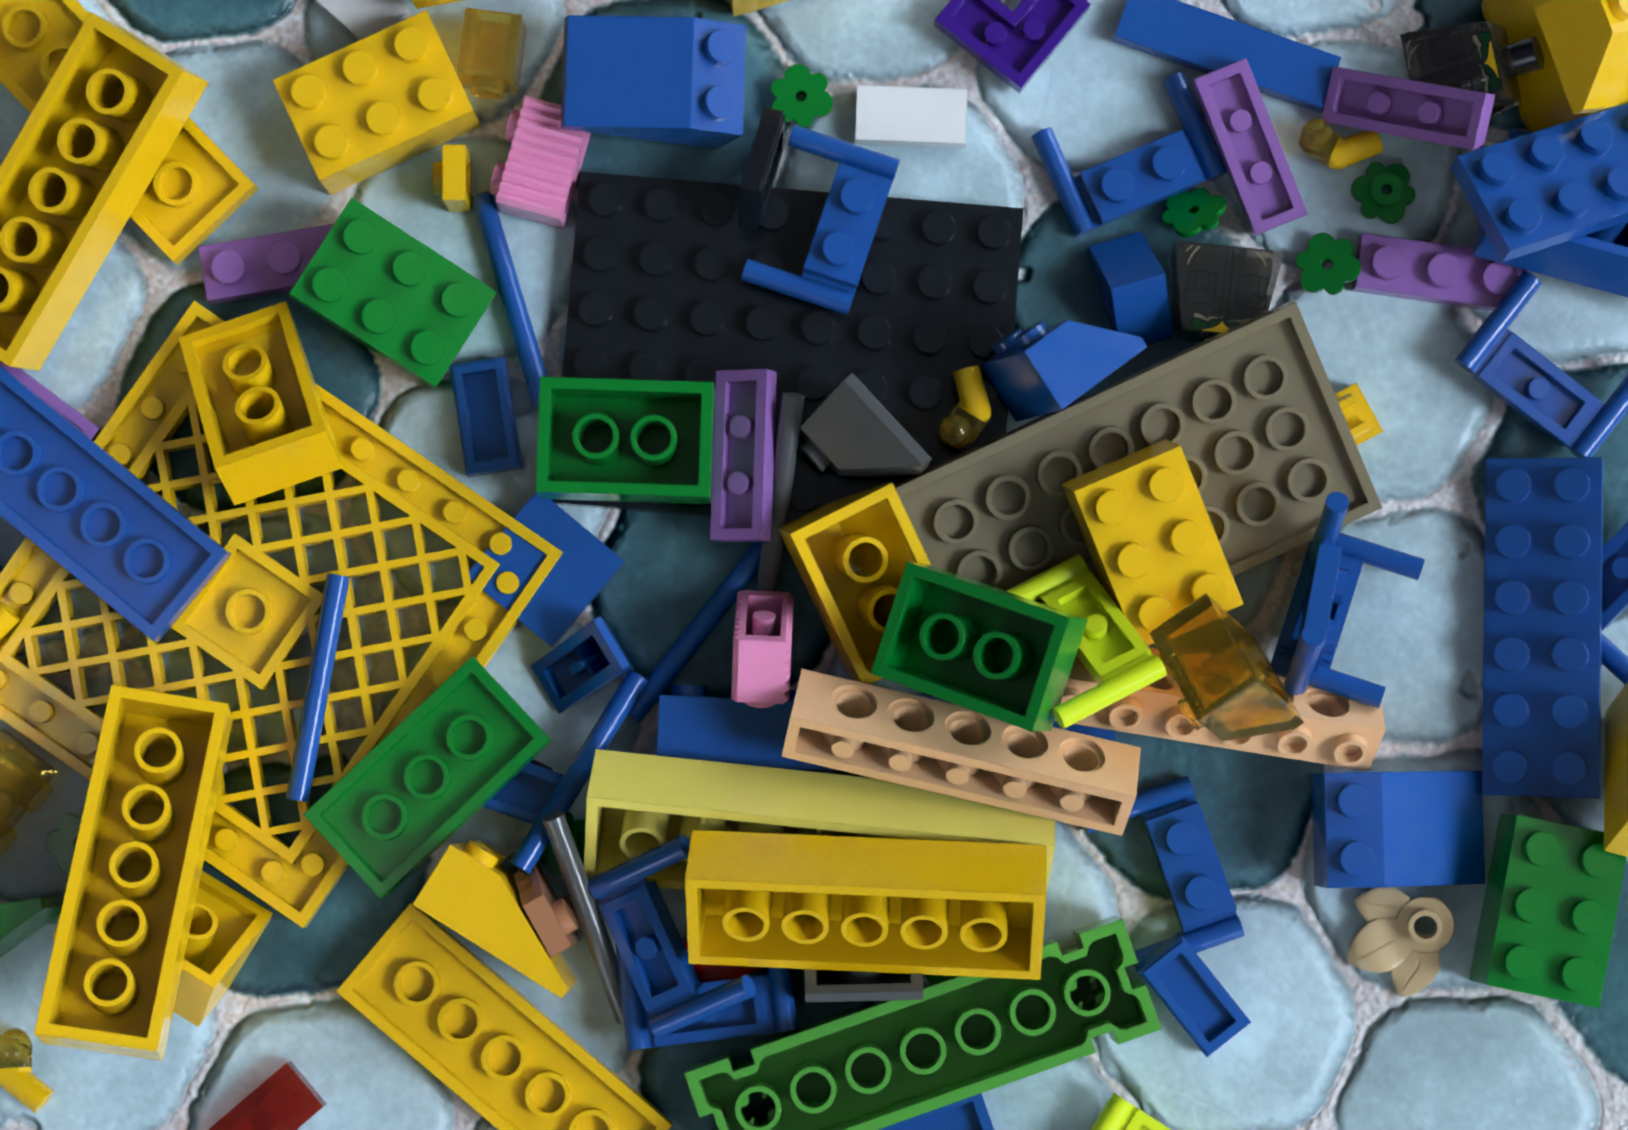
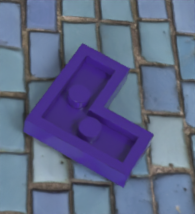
[934,0,1091,94]

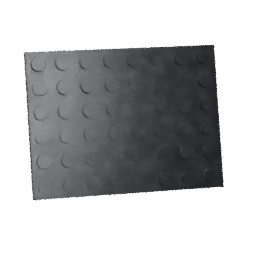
[551,172,1024,524]

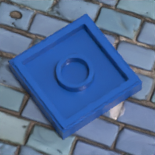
[469,492,625,648]

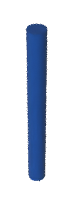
[471,191,547,409]
[628,542,762,724]
[286,573,350,802]
[509,670,648,875]

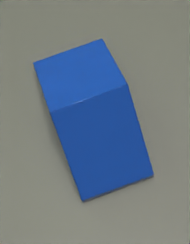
[1087,231,1173,345]
[531,616,634,714]

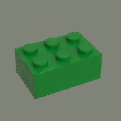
[289,197,497,389]
[535,377,715,504]
[871,562,1088,732]
[1469,814,1627,1008]

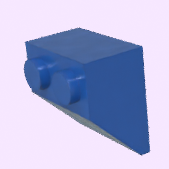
[980,320,1147,422]

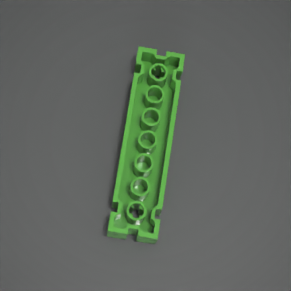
[684,915,1162,1130]

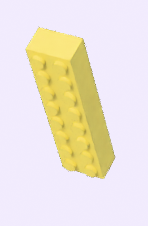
[584,749,1055,892]

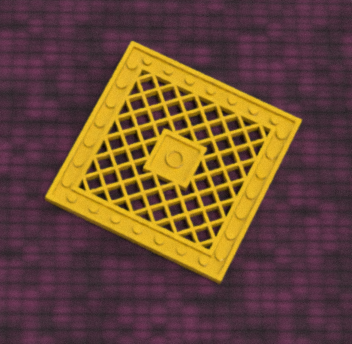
[0,301,563,928]

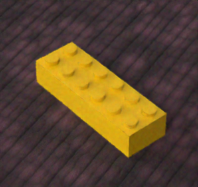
[0,12,209,371]
[34,685,233,1061]
[685,830,1046,980]

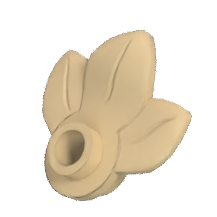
[1347,887,1455,997]

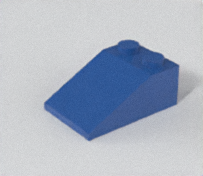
[560,15,746,149]
[1311,771,1485,888]

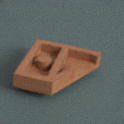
[508,851,581,957]

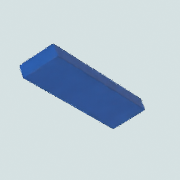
[1113,0,1341,113]

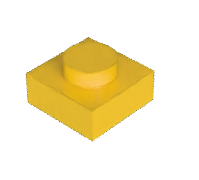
[433,144,472,212]

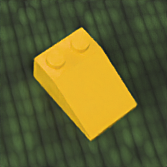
[178,301,343,506]
[412,839,577,998]

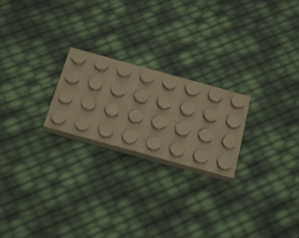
[894,301,1383,604]

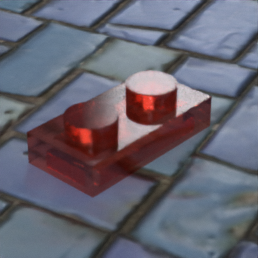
[208,1061,327,1130]

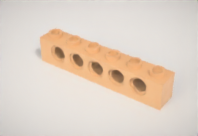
[1055,647,1386,771]
[781,669,1141,836]

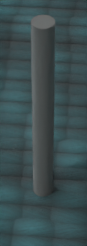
[755,392,805,591]
[542,811,624,1024]

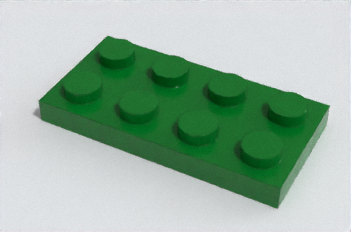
[303,656,553,899]

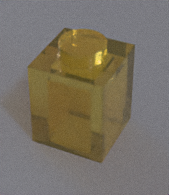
[457,8,527,99]

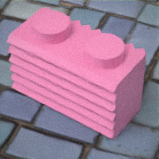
[490,96,591,229]
[731,590,794,708]

